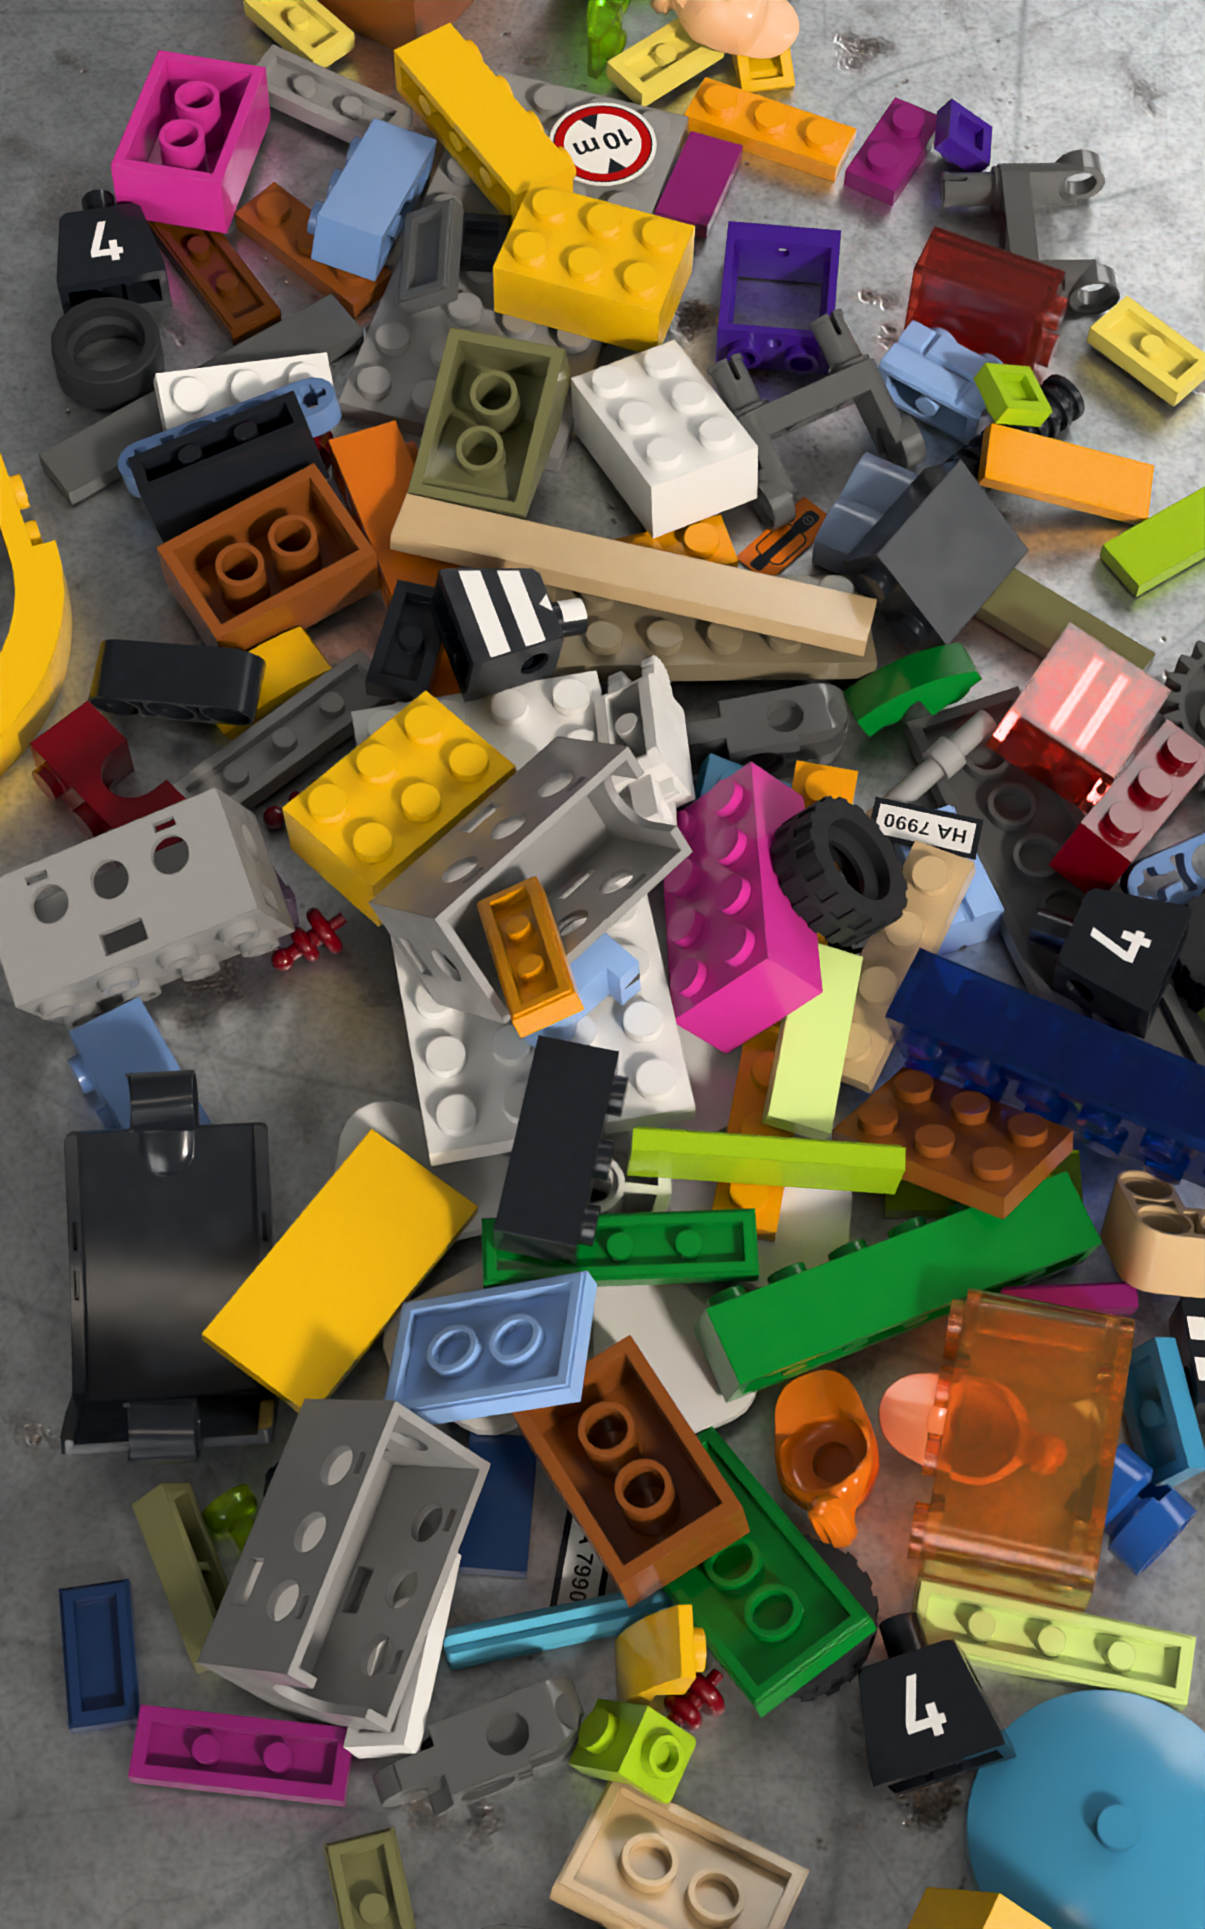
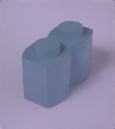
[812,452,919,575]

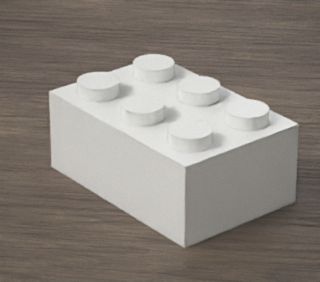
[570,340,758,539]

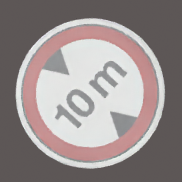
[549,102,657,186]

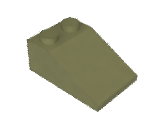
[408,327,572,519]

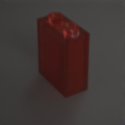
[904,226,1069,375]
[986,622,1172,814]

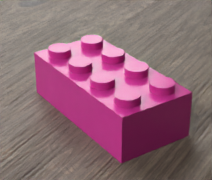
[663,762,823,1054]

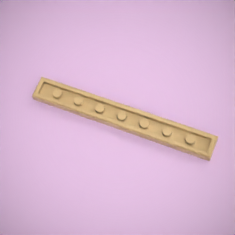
[390,493,877,657]

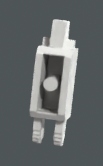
[594,655,695,826]

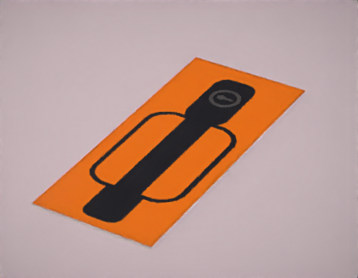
[737,497,827,575]

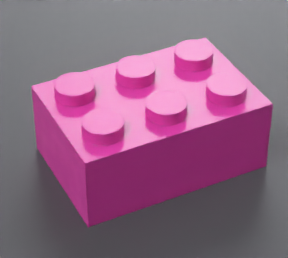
[111,50,271,234]

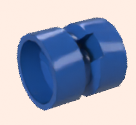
[1063,1443,1198,1577]

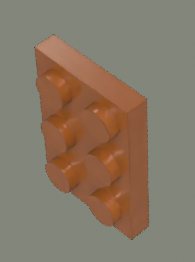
[832,1066,1074,1219]

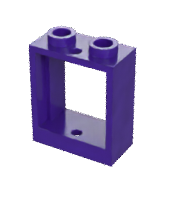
[715,221,841,375]

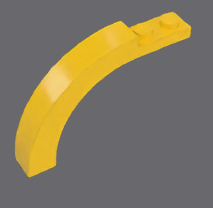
[0,453,73,777]

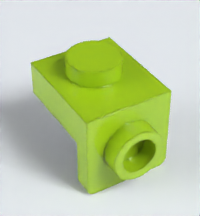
[568,1698,696,1804]

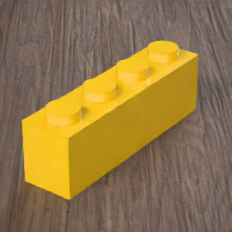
[394,23,576,223]

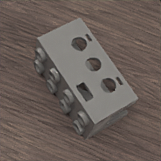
[369,736,693,1024]
[0,787,295,1029]
[197,1399,491,1733]

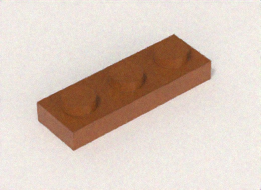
[234,182,393,319]

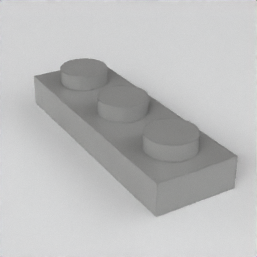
[255,44,413,144]

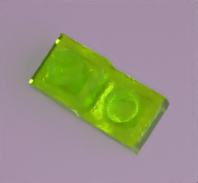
[586,0,631,80]

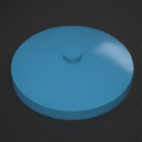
[963,1690,1205,1929]

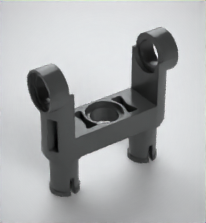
[940,149,1120,315]
[707,308,926,531]

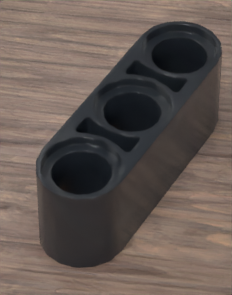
[88,639,266,726]

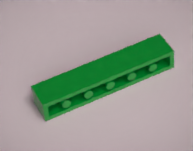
[693,1171,1102,1403]

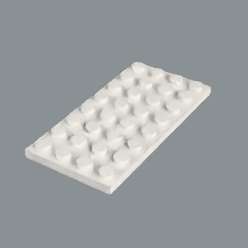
[351,671,695,1166]

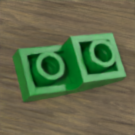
[843,642,982,737]

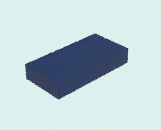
[458,1432,537,1578]
[58,1579,142,1735]

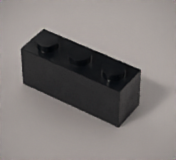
[127,390,330,543]
[494,1035,629,1266]

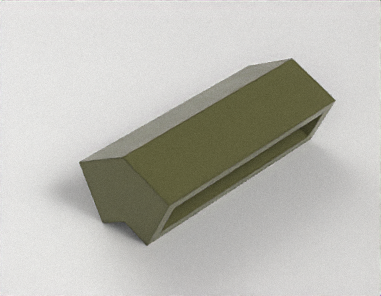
[132,1483,229,1674]

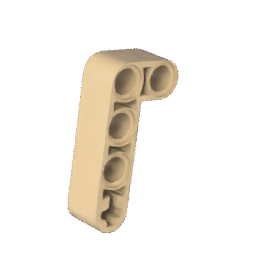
[1100,1170,1205,1298]

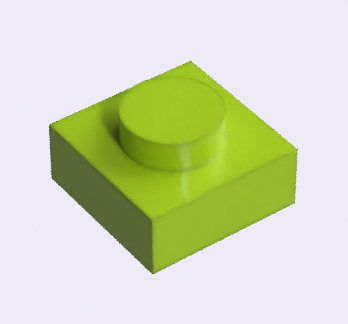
[973,363,1053,427]

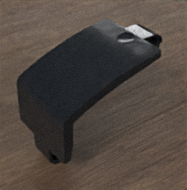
[60,1070,279,1466]

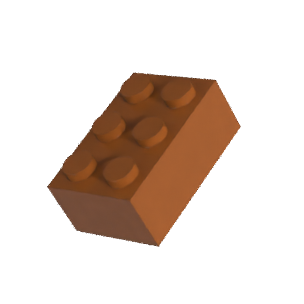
[156,463,380,652]
[512,1335,750,1608]

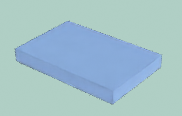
[384,1271,597,1425]

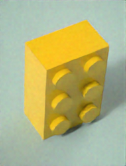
[493,181,695,352]
[282,690,516,927]

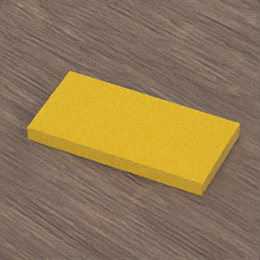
[202,1129,478,1413]

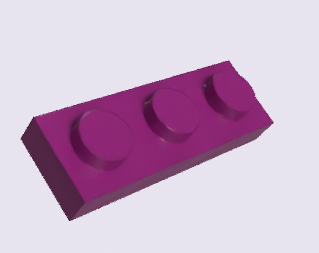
[128,1704,353,1807]

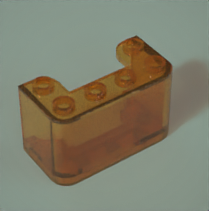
[907,1288,1136,1612]

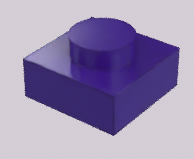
[934,98,993,172]

